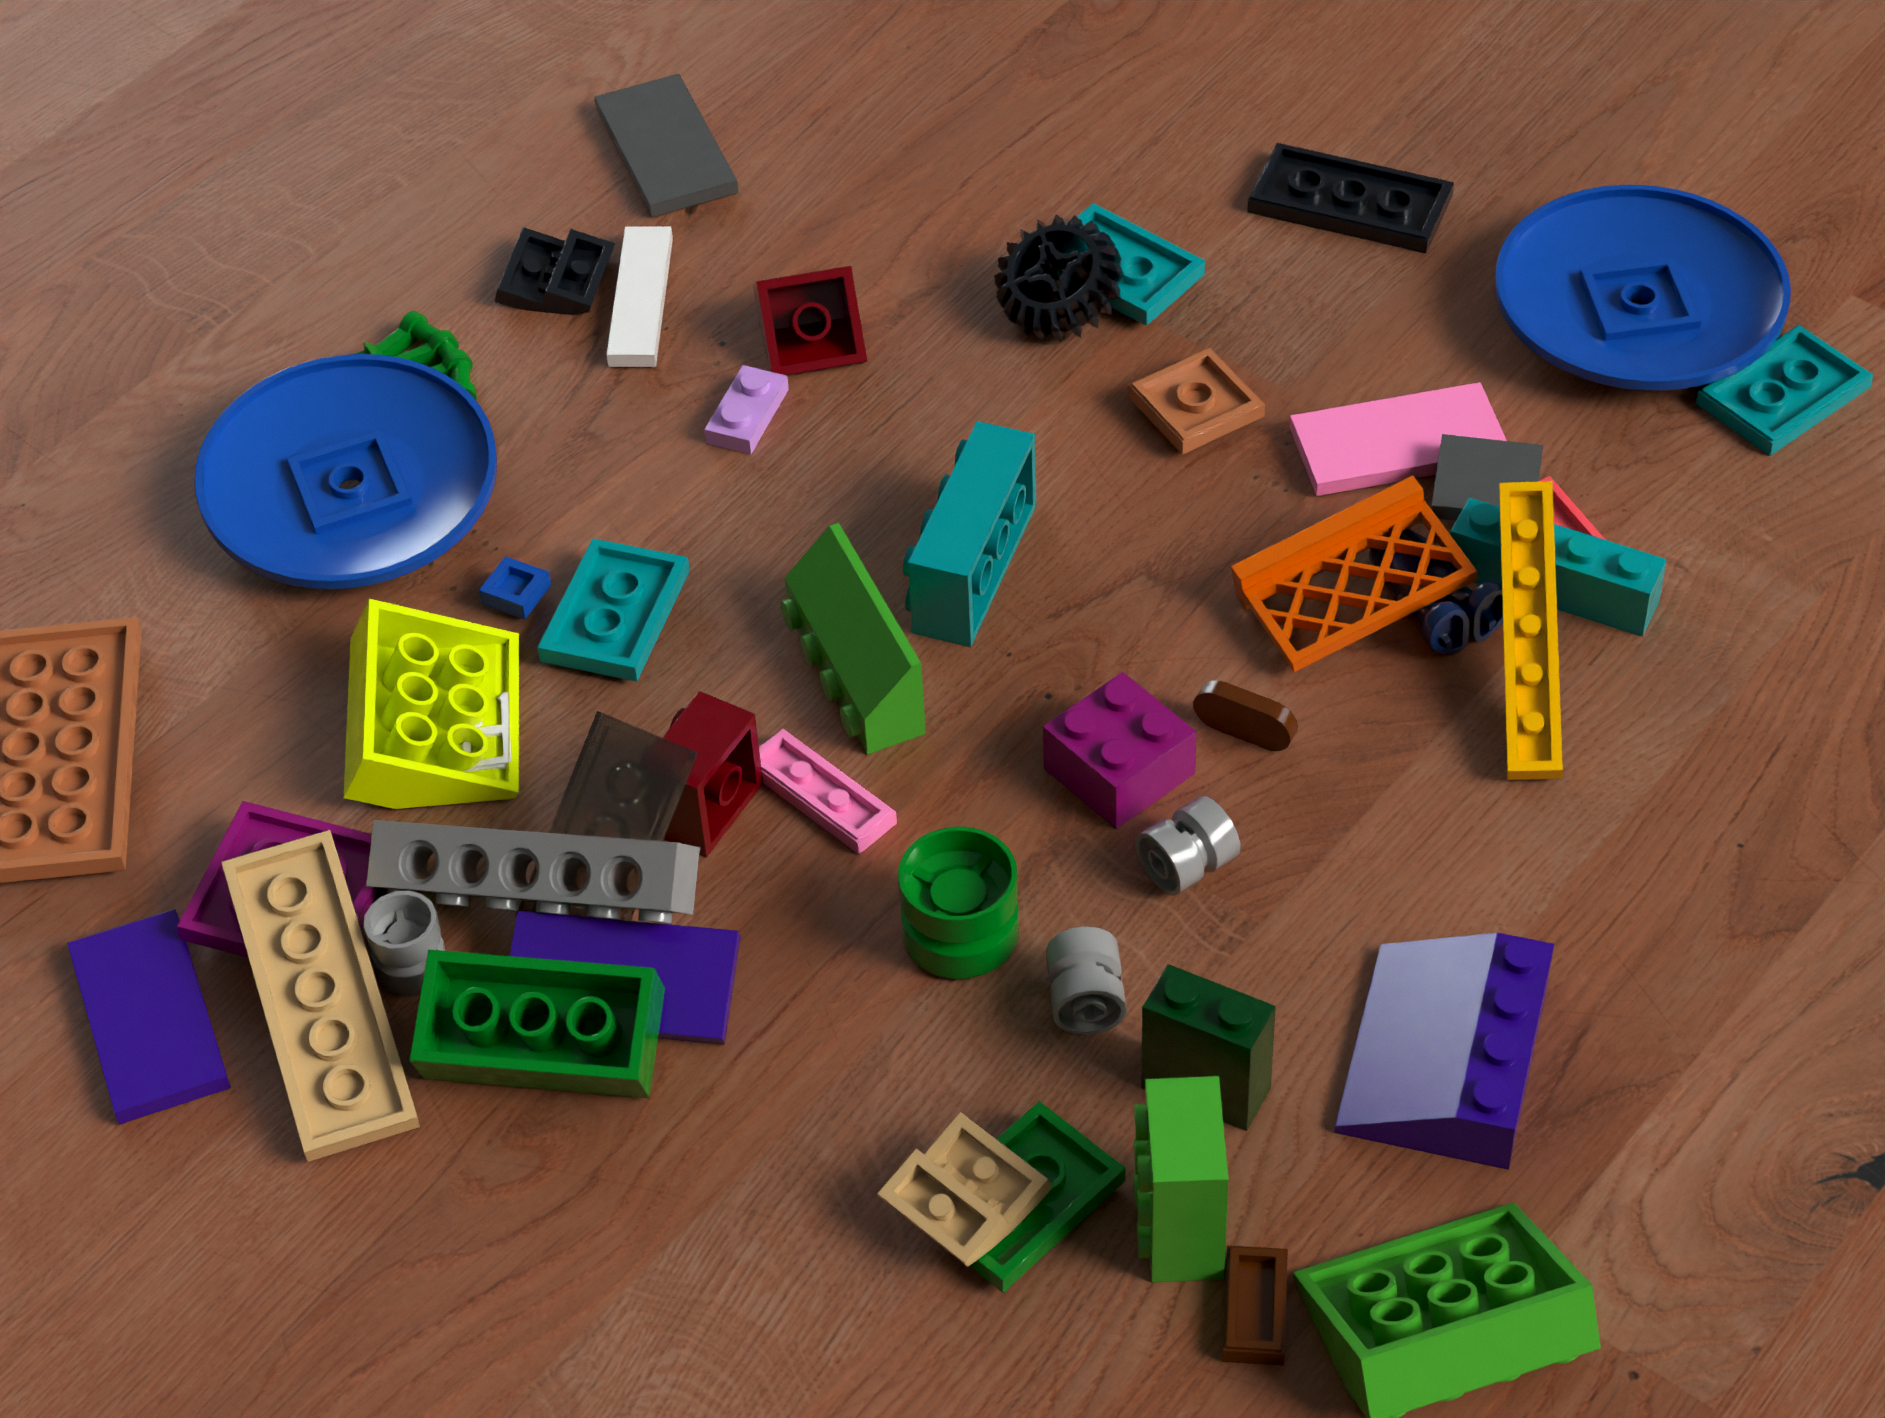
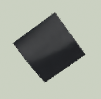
[494,227,615,314]

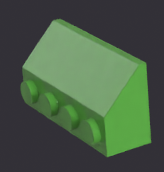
[780,523,926,755]

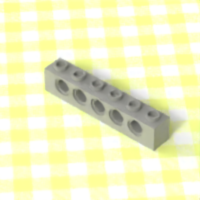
[366,820,700,924]

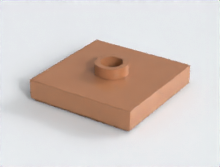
[1128,347,1265,455]

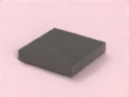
[1431,434,1543,521]

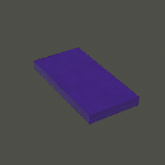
[67,909,231,1125]
[510,911,741,1045]

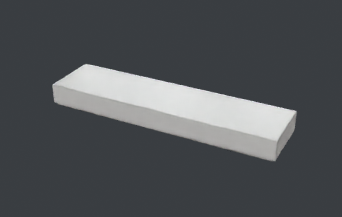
[607,226,673,367]

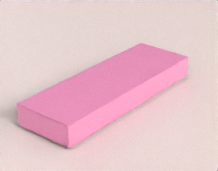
[759,729,897,855]

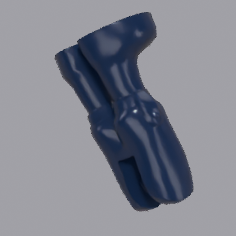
[1369,529,1503,654]

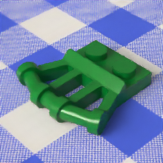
[355,311,477,400]

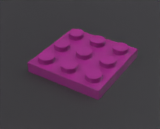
[177,801,380,957]

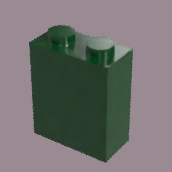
[1141,964,1276,1131]

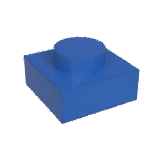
[479,556,551,620]

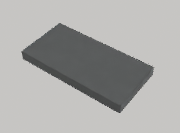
[594,74,739,217]

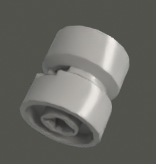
[1135,796,1241,895]
[364,891,446,996]
[1045,926,1127,1035]

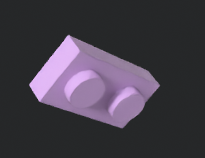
[704,365,789,455]

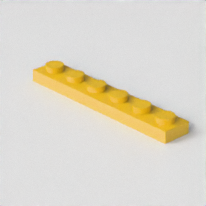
[1499,481,1563,780]

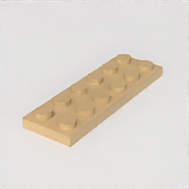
[221,830,420,1162]

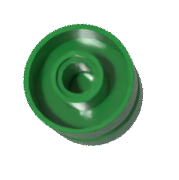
[898,827,1019,979]

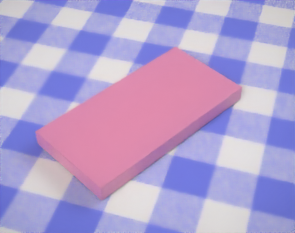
[1290,382,1507,496]

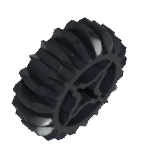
[994,214,1124,342]

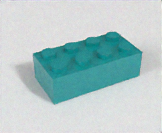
[903,421,1037,647]

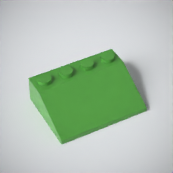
[1293,1202,1601,1418]

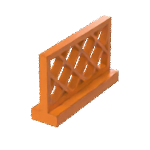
[1231,475,1478,672]

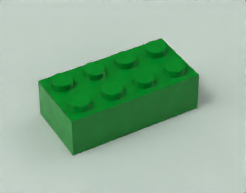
[409,949,665,1098]

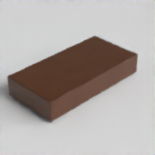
[1222,1245,1288,1366]

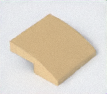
[877,1112,1053,1267]

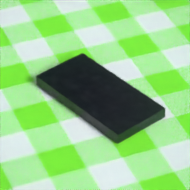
[1247,143,1454,253]

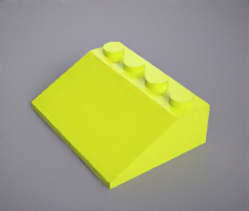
[343,599,519,809]

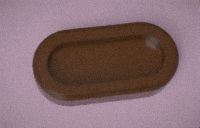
[1193,681,1298,751]

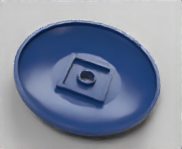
[1495,185,1791,390]
[194,354,497,589]

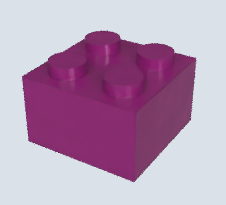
[1043,672,1196,829]

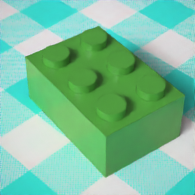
[1133,1076,1229,1283]

